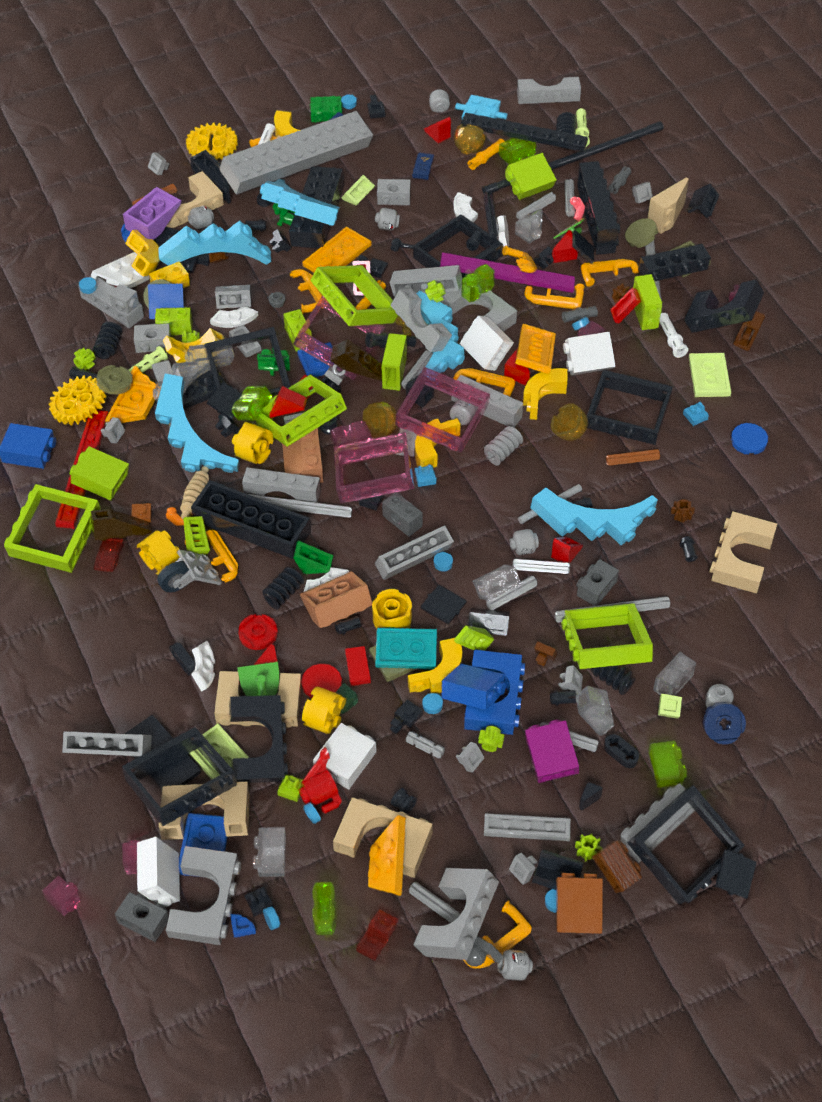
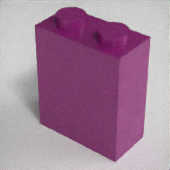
[525,720,579,783]

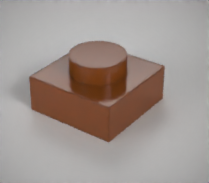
[132,503,152,523]

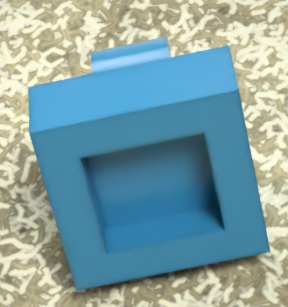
[683,402,709,426]
[414,464,436,487]

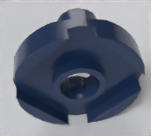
[703,702,746,744]

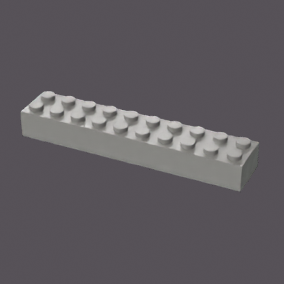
[220,111,373,194]

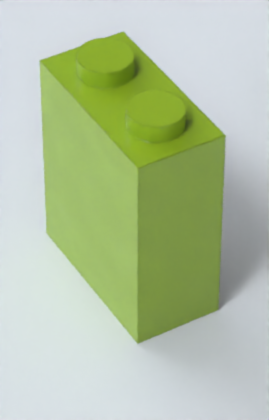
[505,153,556,200]
[633,274,662,330]
[382,333,407,391]
[69,446,129,501]

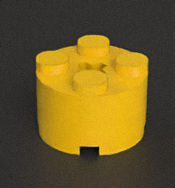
[232,422,273,464]
[137,530,180,575]
[372,589,412,629]
[302,687,346,734]

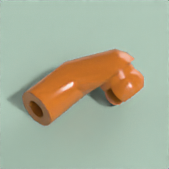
[166,507,192,526]

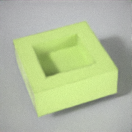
[658,694,682,719]

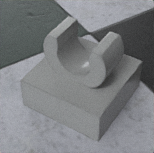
[148,153,169,175]
[632,182,652,203]
[324,364,346,385]
[100,417,125,443]
[559,666,583,694]
[456,742,484,773]
[509,853,538,885]

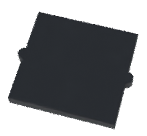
[572,230,594,264]
[206,382,248,420]
[420,585,467,625]
[715,850,757,899]

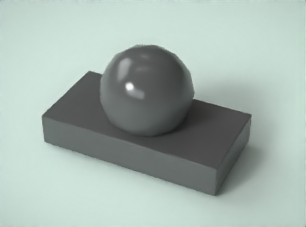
[466,936,504,967]

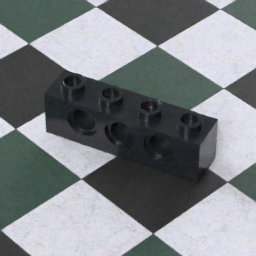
[638,244,711,282]

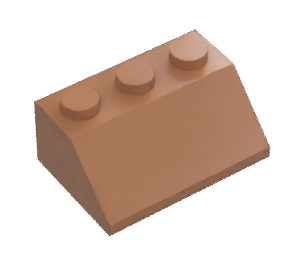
[282,428,323,483]
[300,571,372,628]

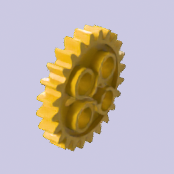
[186,123,238,160]
[49,375,107,425]

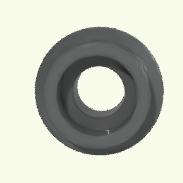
[268,292,285,308]

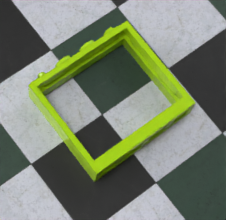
[310,265,398,326]
[251,374,347,447]
[4,484,101,573]
[561,603,653,669]

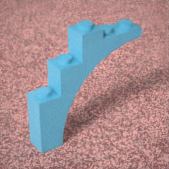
[260,179,340,226]
[158,221,271,266]
[416,291,465,383]
[155,373,239,473]
[531,488,658,545]

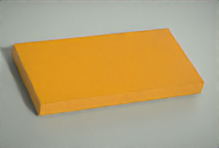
[302,226,371,273]
[515,324,556,374]

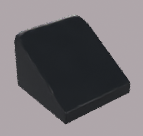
[579,782,603,811]

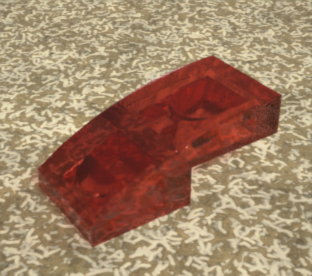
[94,538,123,572]
[356,909,399,961]

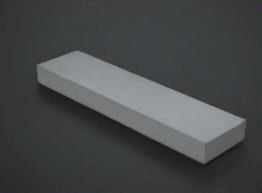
[484,813,570,841]

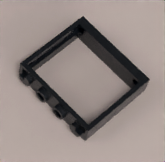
[413,214,503,279]
[204,327,291,406]
[585,370,673,445]
[122,727,237,826]
[627,785,745,905]

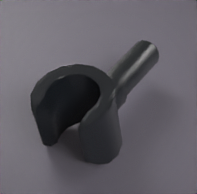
[390,238,414,252]

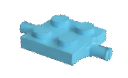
[455,95,507,120]

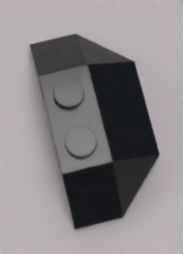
[190,150,234,204]

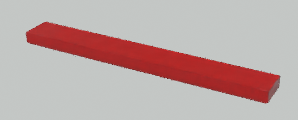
[55,410,109,529]

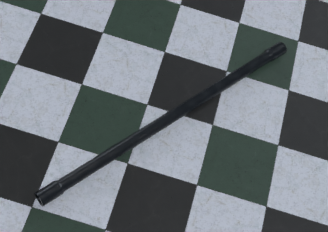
[482,121,664,195]

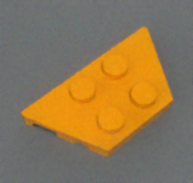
[105,366,160,423]
[368,815,406,896]

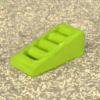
[183,516,210,555]
[454,625,494,651]

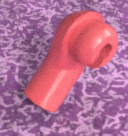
[570,196,585,221]

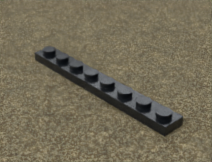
[461,113,588,152]

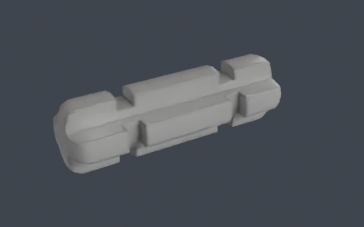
[406,731,445,758]

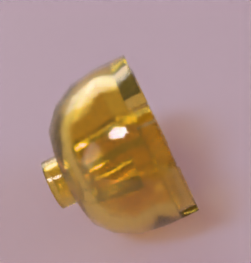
[454,124,487,155]
[363,402,398,439]
[551,403,588,441]

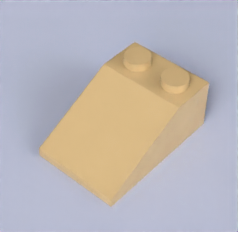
[648,177,689,234]

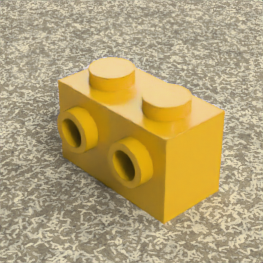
[149,261,190,288]

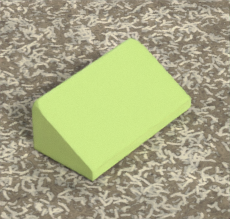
[342,175,375,205]

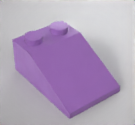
[123,187,181,240]

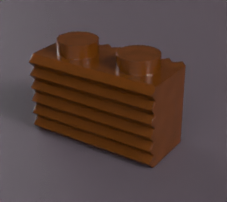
[733,311,765,351]
[592,840,642,893]

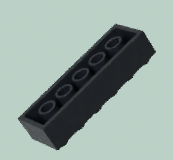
[577,161,620,255]
[289,166,345,248]
[191,480,311,559]

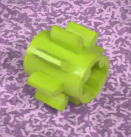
[425,280,446,303]
[73,348,96,370]
[478,726,504,752]
[575,833,602,862]

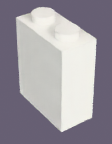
[460,315,514,371]
[563,332,615,375]
[313,723,376,789]
[137,837,180,907]

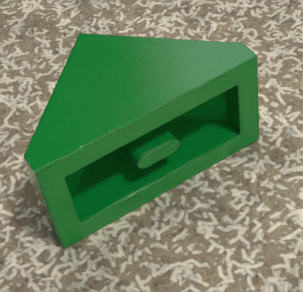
[293,541,333,574]

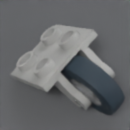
[157,549,222,593]

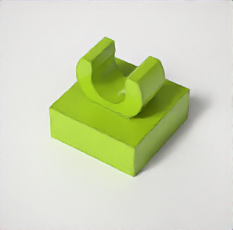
[182,330,200,343]
[277,775,303,802]

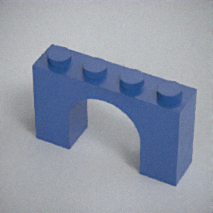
[464,650,525,735]

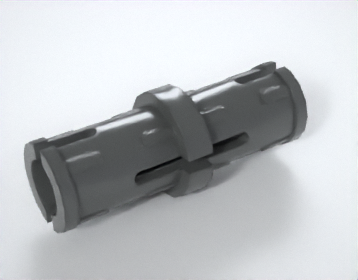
[608,166,631,194]
[562,306,598,323]

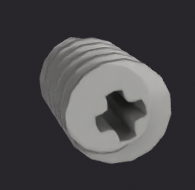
[484,426,523,466]

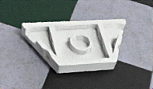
[91,252,149,288]

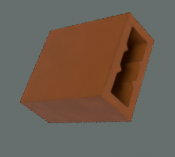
[556,873,603,934]

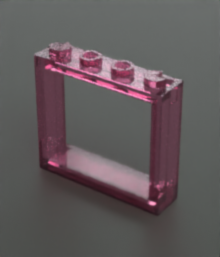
[293,295,384,380]
[395,367,490,453]
[334,432,414,504]

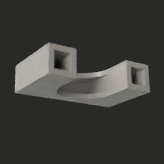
[440,275,517,332]
[166,846,241,945]
[413,868,499,960]

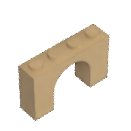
[166,171,224,228]
[710,511,777,594]
[215,671,302,728]
[159,782,250,840]
[333,798,432,878]

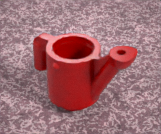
[298,747,341,814]

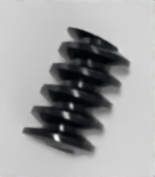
[556,112,576,134]
[92,322,123,359]
[262,567,304,610]
[591,665,636,695]

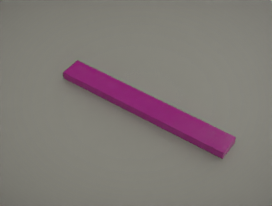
[440,252,575,293]

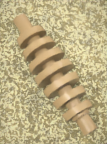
[180,466,209,519]

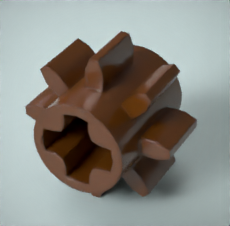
[611,284,631,304]
[670,499,695,523]

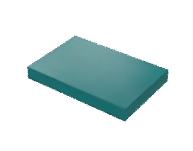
[375,628,437,669]

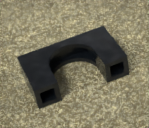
[684,279,764,333]
[229,695,288,783]

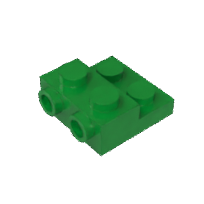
[310,96,342,122]

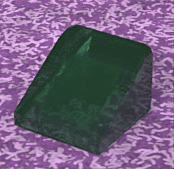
[335,683,358,714]

